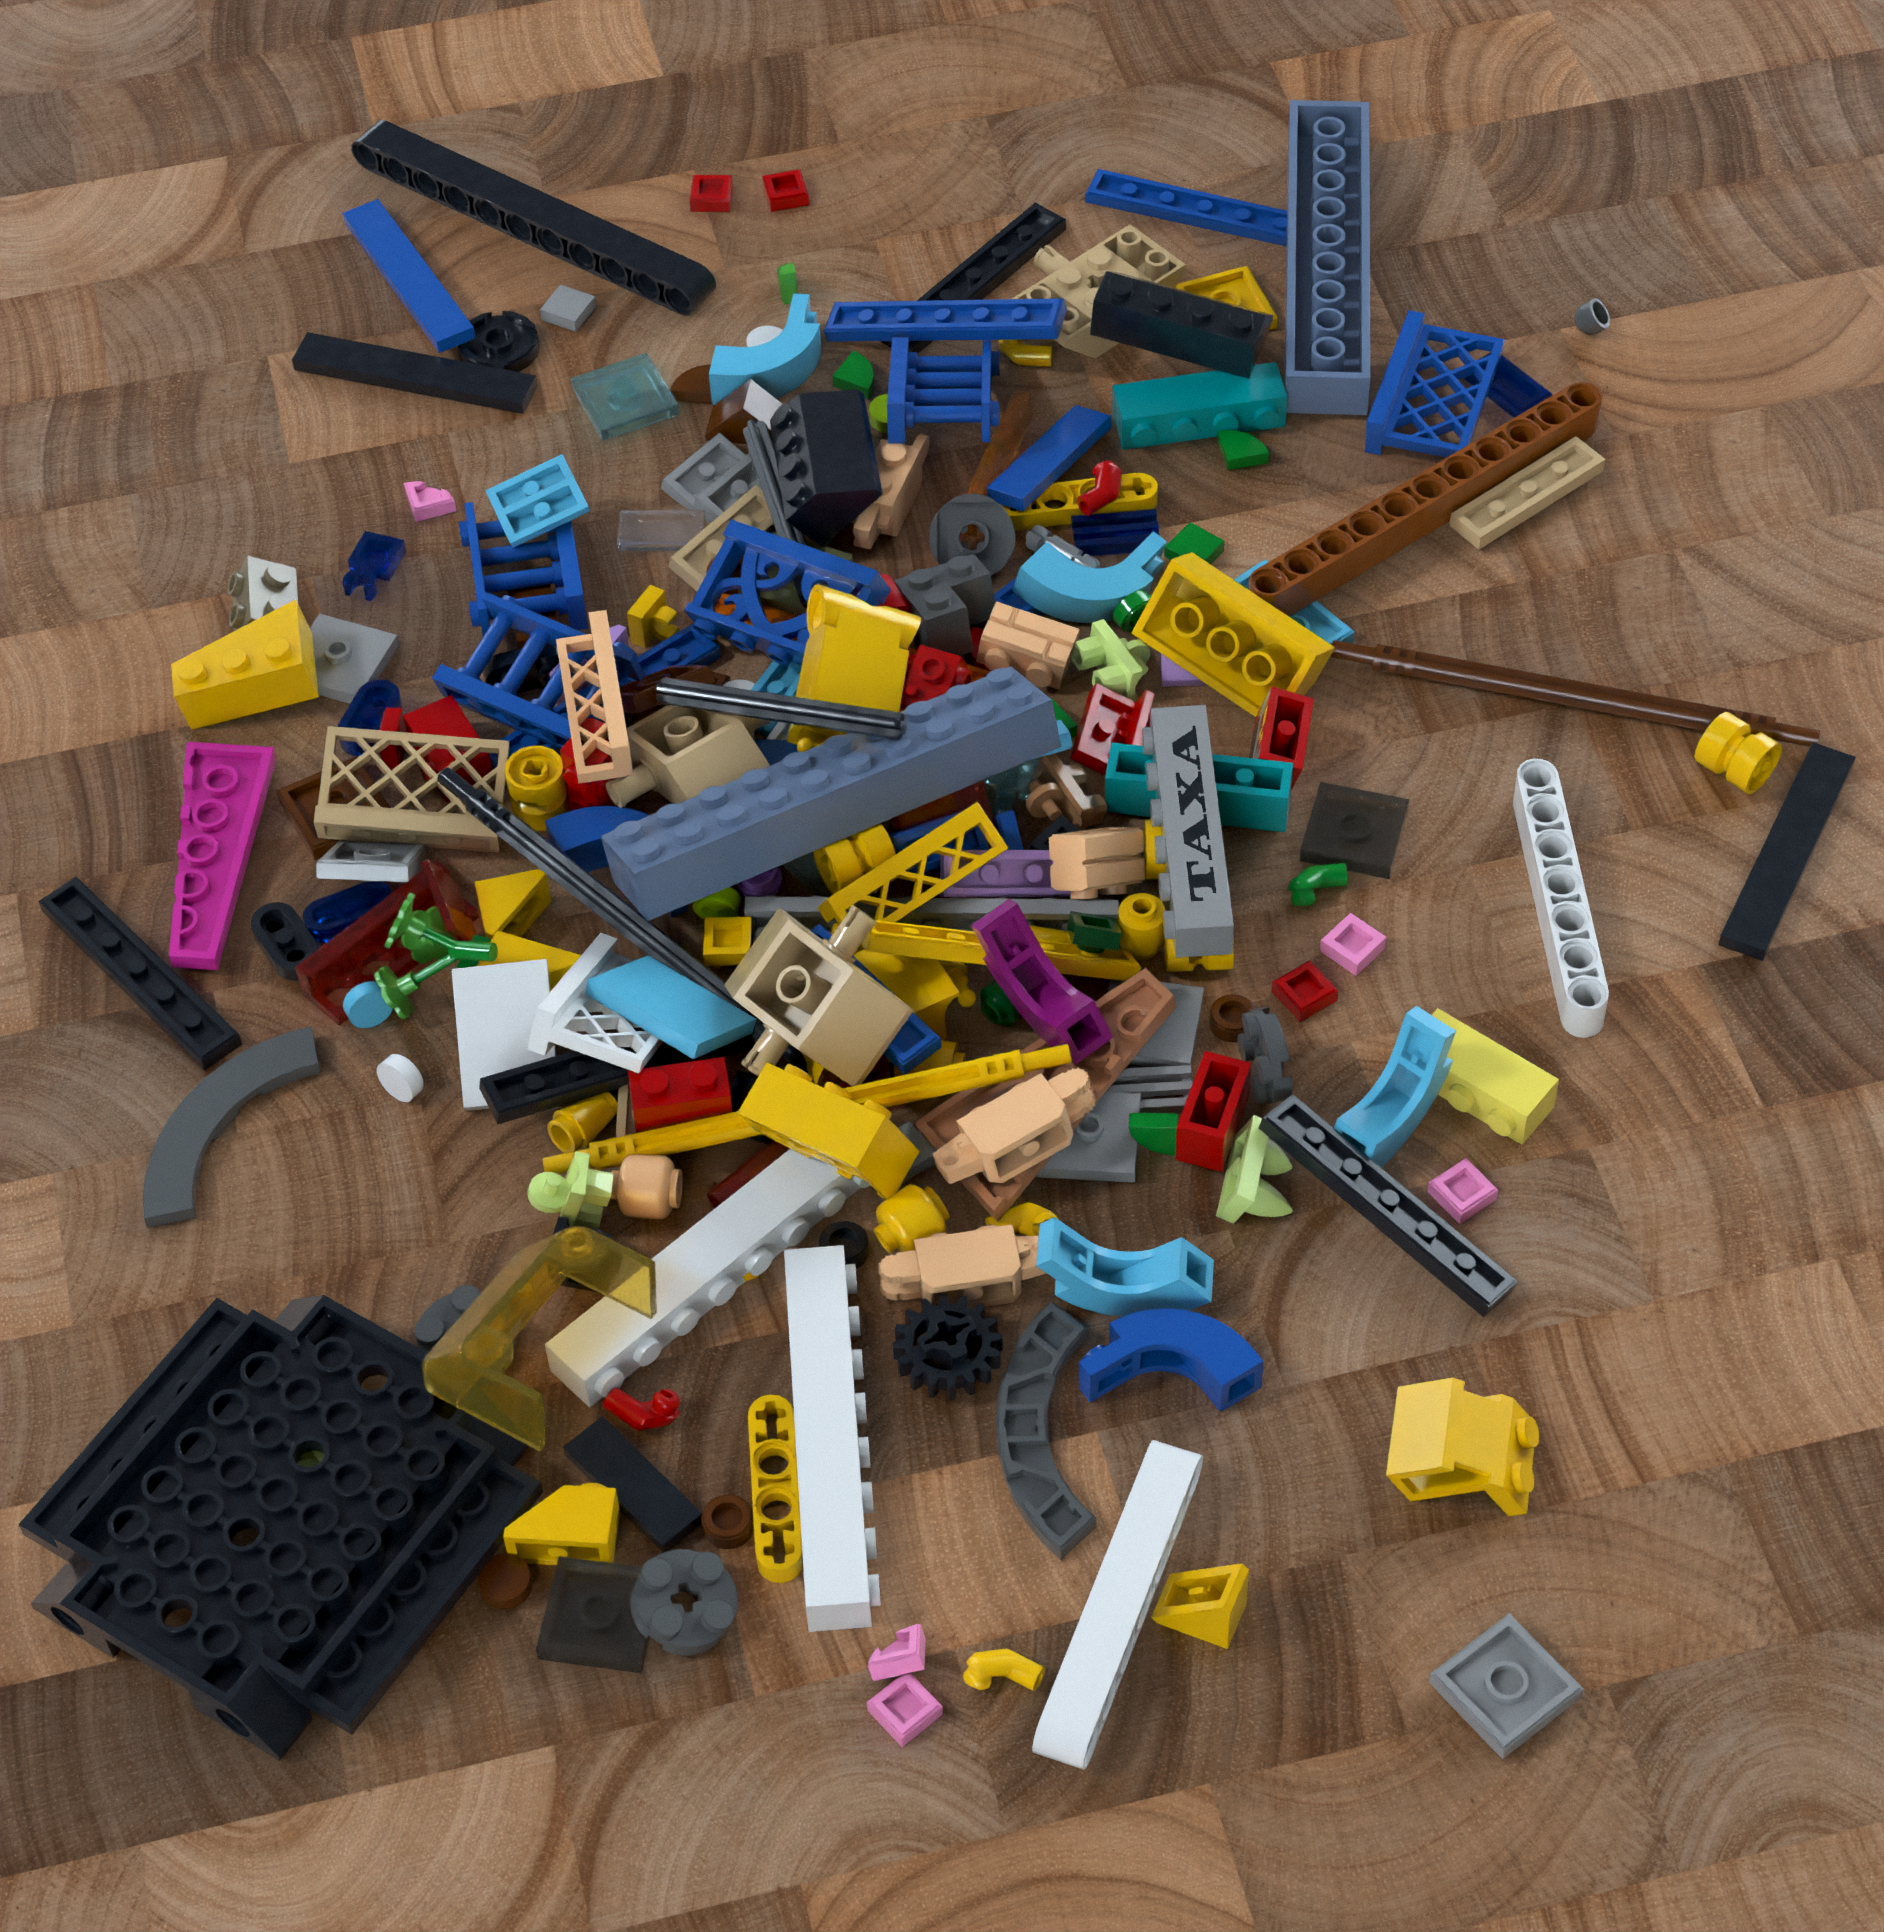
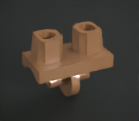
[1026,753,1107,831]

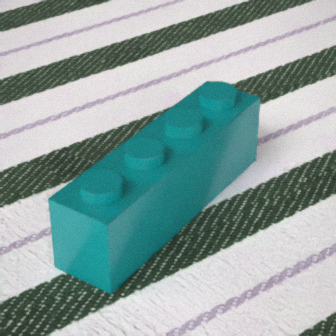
[1112,362,1287,450]
[1105,743,1293,832]

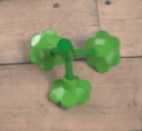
[374,893,498,1019]

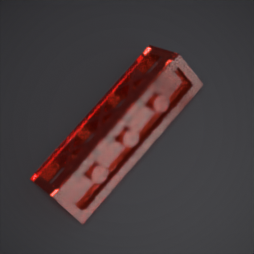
[295,860,479,1026]

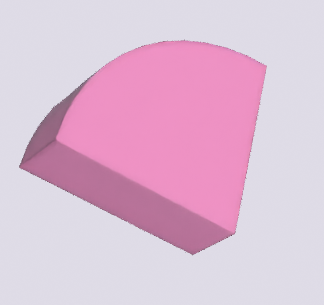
[403,481,456,522]
[868,1624,926,1681]

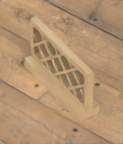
[314,726,510,853]

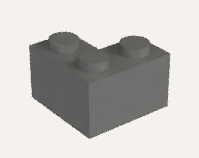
[894,554,995,656]

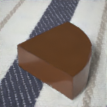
[670,364,712,404]

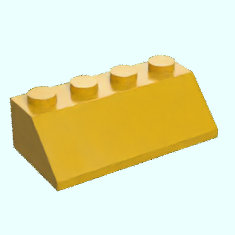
[1131,552,1335,717]

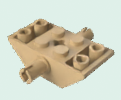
[1012,224,1186,359]
[606,705,772,808]
[724,905,914,1086]

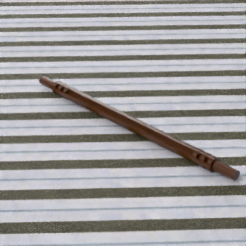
[1330,640,1820,747]

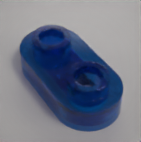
[337,680,402,756]
[303,882,395,943]

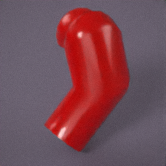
[1077,460,1122,516]

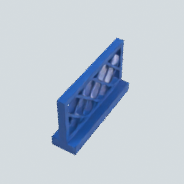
[1365,310,1505,458]

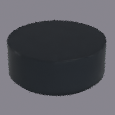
[819,1221,869,1269]

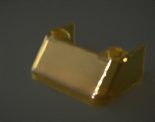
[422,1226,657,1451]

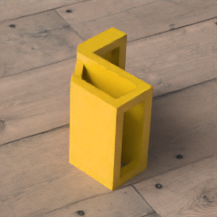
[1386,1377,1539,1516]

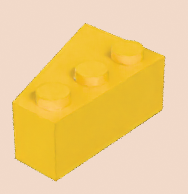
[171,599,319,730]
[738,1062,920,1199]

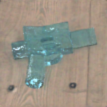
[985,758,1039,817]

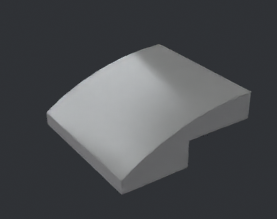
[661,433,762,522]

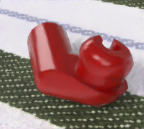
[603,1387,680,1431]

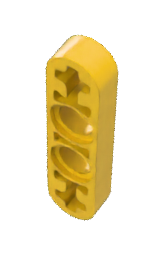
[1000,473,1158,531]
[748,1394,803,1583]

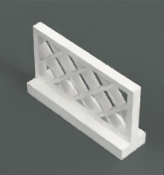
[527,933,663,1073]

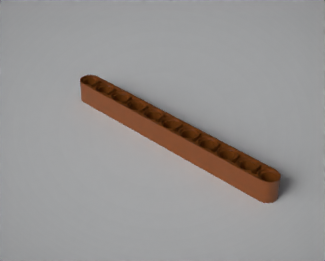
[1248,382,1603,617]

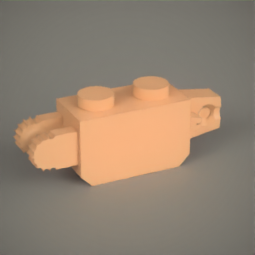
[852,434,930,549]
[932,1067,1096,1184]
[879,1225,1047,1309]

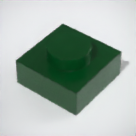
[1067,911,1122,953]

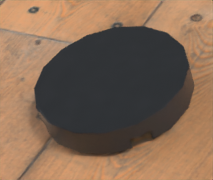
[458,311,540,372]

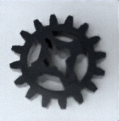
[893,1294,1003,1400]

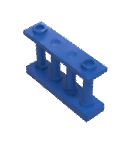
[887,337,1000,444]
[459,502,588,636]
[432,592,645,749]

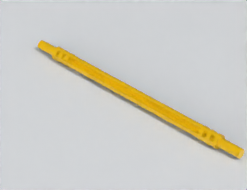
[543,1044,1072,1174]

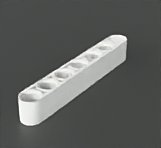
[1513,758,1609,1038]
[1032,1440,1203,1770]

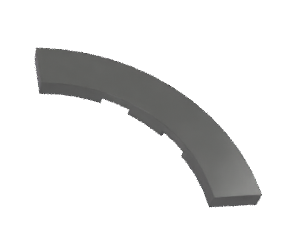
[143,1026,321,1228]
[996,1300,1096,1560]

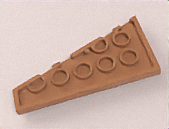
[913,968,1176,1222]

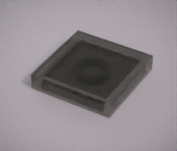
[1300,782,1409,879]
[536,1556,650,1673]

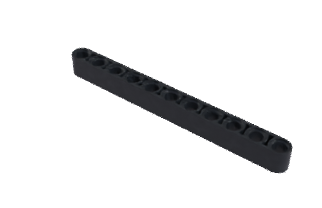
[351,120,716,316]

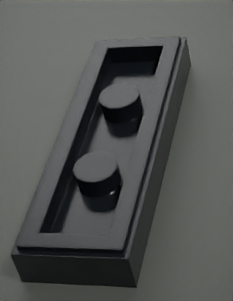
[563,1416,702,1553]

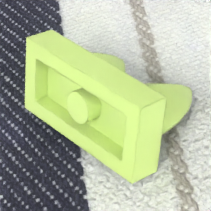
[1216,1115,1293,1224]

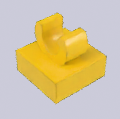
[627,585,679,648]
[703,916,753,969]

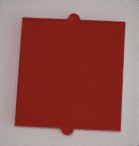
[420,859,477,941]

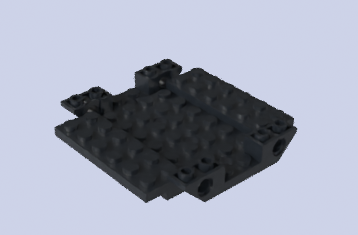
[19,1295,543,1761]

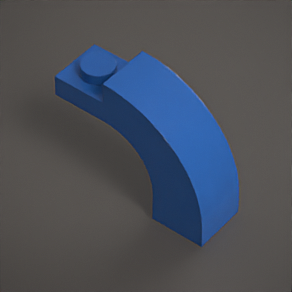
[545,806,688,918]
[1079,1308,1264,1412]

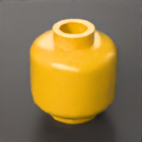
[873,1184,950,1253]

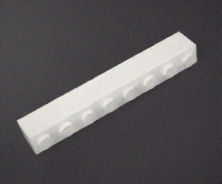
[545,1149,870,1408]
[784,1245,881,1632]

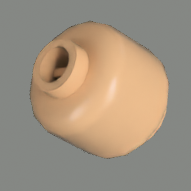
[610,1154,683,1220]

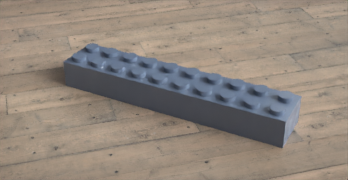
[1284,100,1370,415]
[601,666,1062,921]

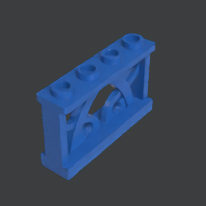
[684,519,891,666]

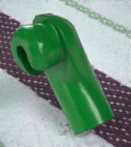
[1288,863,1348,907]

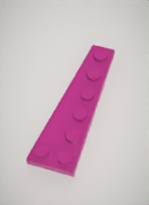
[169,742,277,970]

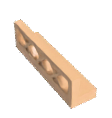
[556,610,633,784]

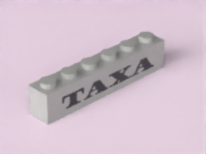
[1142,705,1234,958]

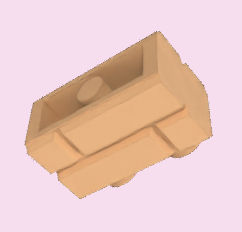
[976,601,1080,690]
[1049,827,1145,899]

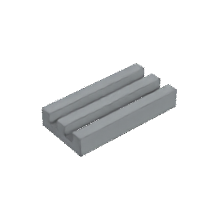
[1106,1065,1193,1114]

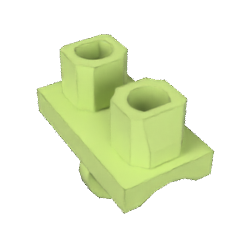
[1071,619,1151,702]
[527,1151,613,1232]

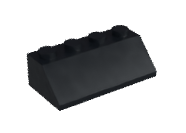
[1090,271,1273,379]
[770,389,883,547]

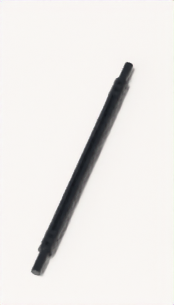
[437,767,808,1073]

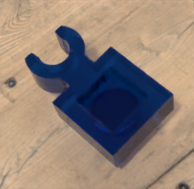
[342,531,406,601]

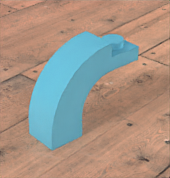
[709,293,822,404]
[1012,531,1167,623]
[1334,1006,1456,1167]
[1036,1217,1214,1316]

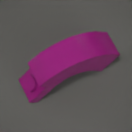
[971,899,1113,1065]

